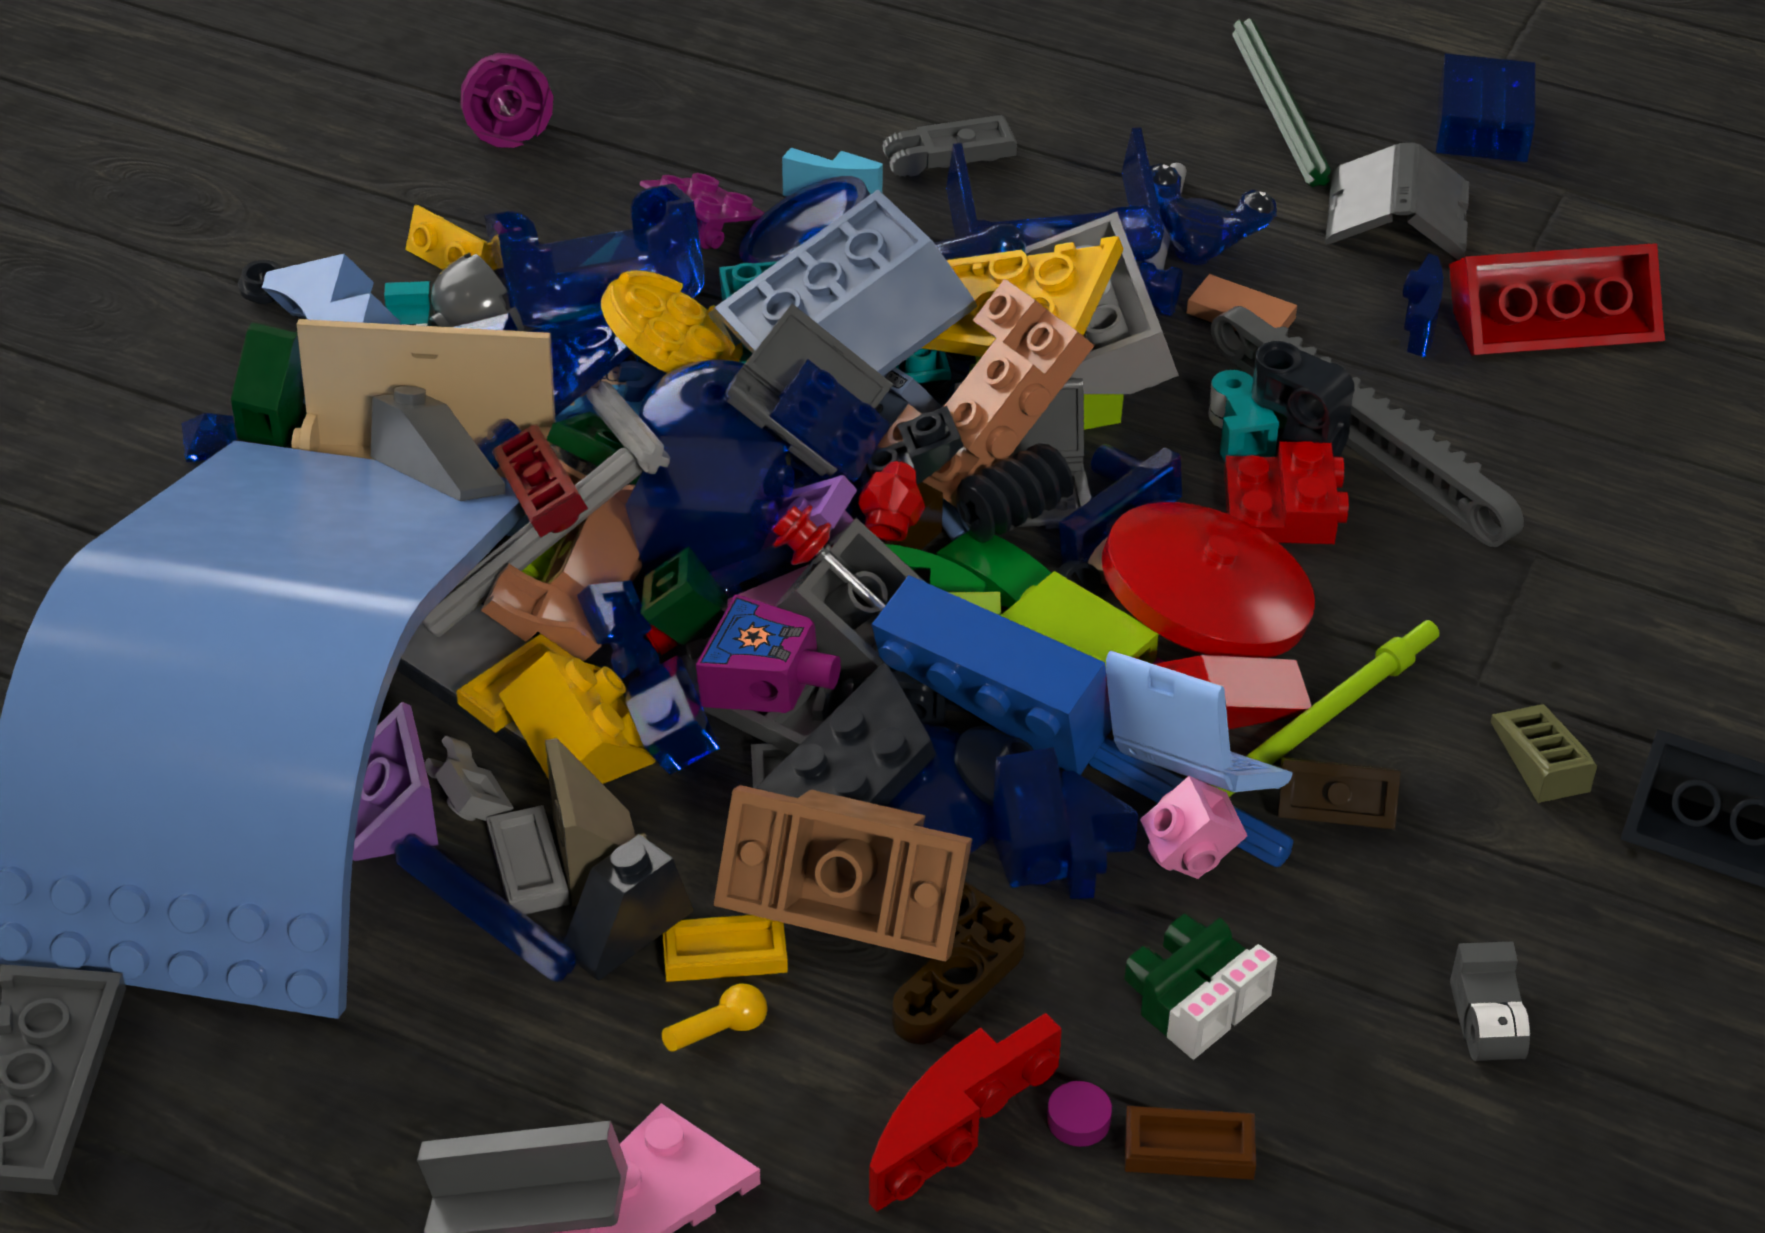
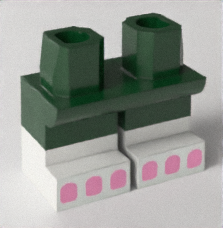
[1124,913,1278,1060]

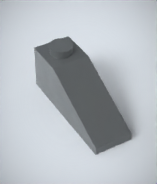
[370,386,505,501]

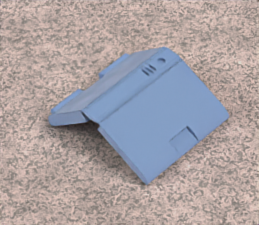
[1106,651,1292,792]

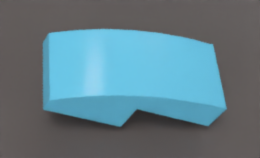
[782,148,883,207]

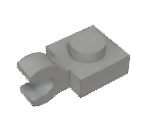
[425,736,514,821]

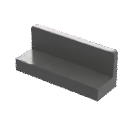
[417,1120,628,1233]

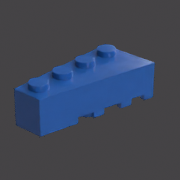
[872,575,1112,778]

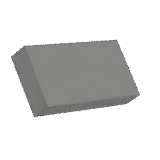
[486,805,570,917]

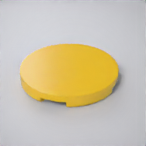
[601,270,743,384]

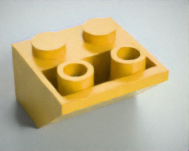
[498,652,661,784]

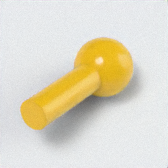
[662,983,767,1052]

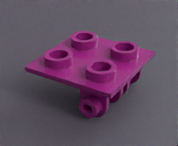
[640,173,769,249]

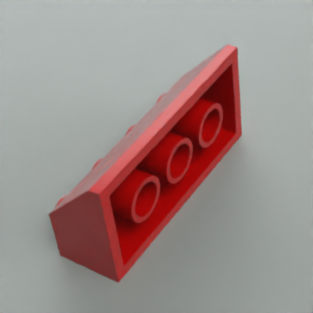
[1449,243,1665,356]

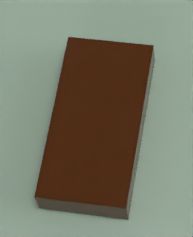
[1125,1106,1256,1180]

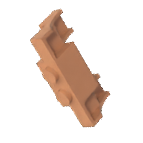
[877,279,1094,509]
[481,460,661,662]

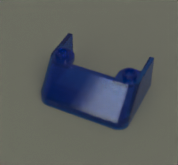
[946,128,1164,261]

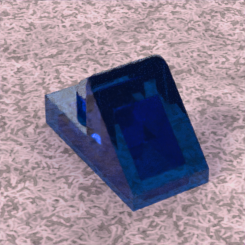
[1059,771,1138,899]

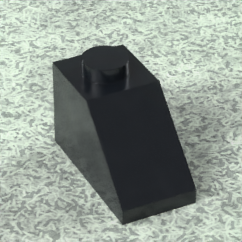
[562,834,694,981]

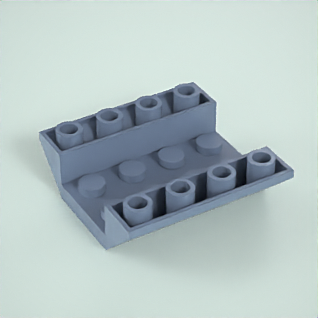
[708,190,978,376]

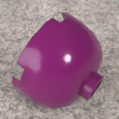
[460,53,553,148]

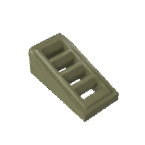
[1491,704,1597,803]

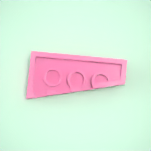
[552,1103,760,1233]

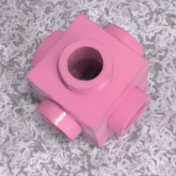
[1140,776,1248,879]

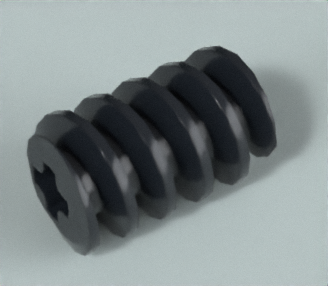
[956,443,1074,543]

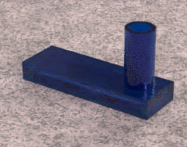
[1059,444,1182,564]

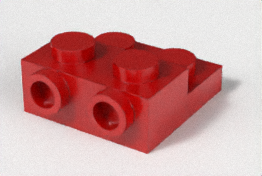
[1224,441,1349,544]

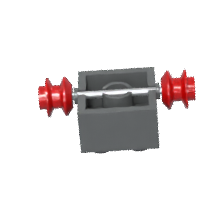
[772,505,925,682]

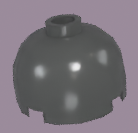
[429,252,524,331]

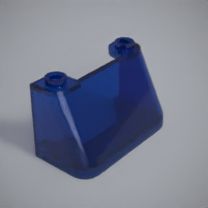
[484,184,705,327]

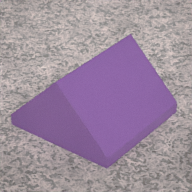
[353,702,438,861]

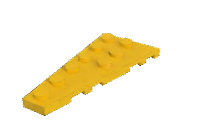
[922,236,1124,357]

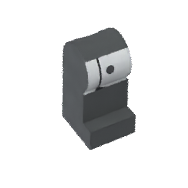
[1450,941,1530,1061]

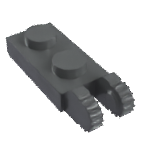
[882,115,1017,177]

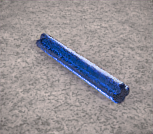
[394,834,576,982]

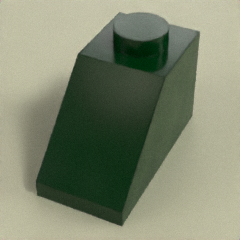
[641,546,728,645]

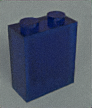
[1436,53,1535,162]

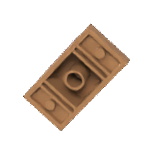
[714,785,972,962]

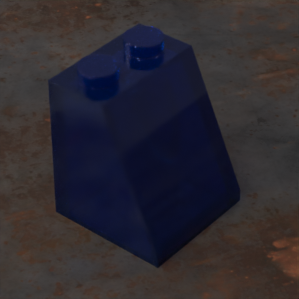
[625,436,794,575]

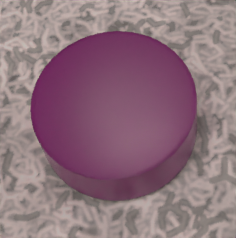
[1047,1081,1112,1147]

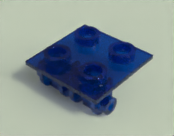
[769,359,891,483]

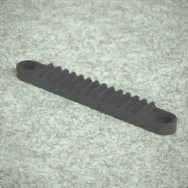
[1211,306,1524,547]

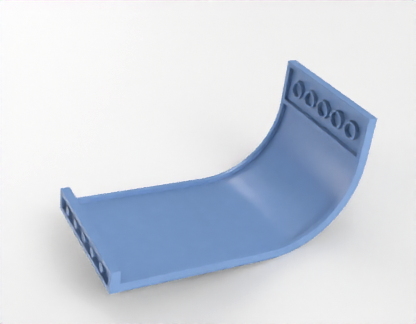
[0,441,530,1019]

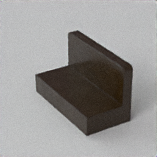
[1277,757,1401,829]

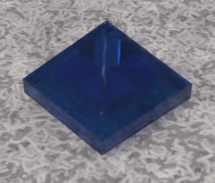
[181,413,237,462]

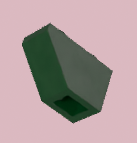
[231,322,307,448]

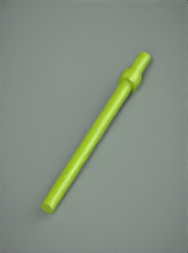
[1209,620,1440,797]

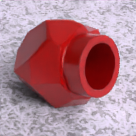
[859,461,925,541]

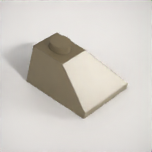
[545,738,647,906]

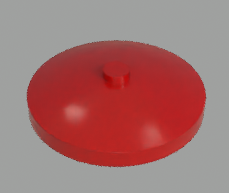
[1102,502,1315,658]

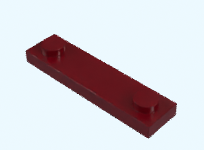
[492,424,588,538]

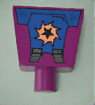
[696,595,841,713]

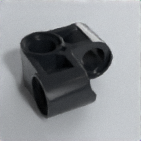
[1251,341,1355,457]

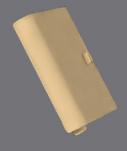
[292,319,557,478]

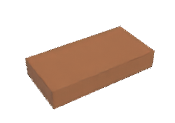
[1187,274,1297,331]

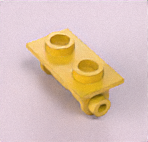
[405,205,502,271]

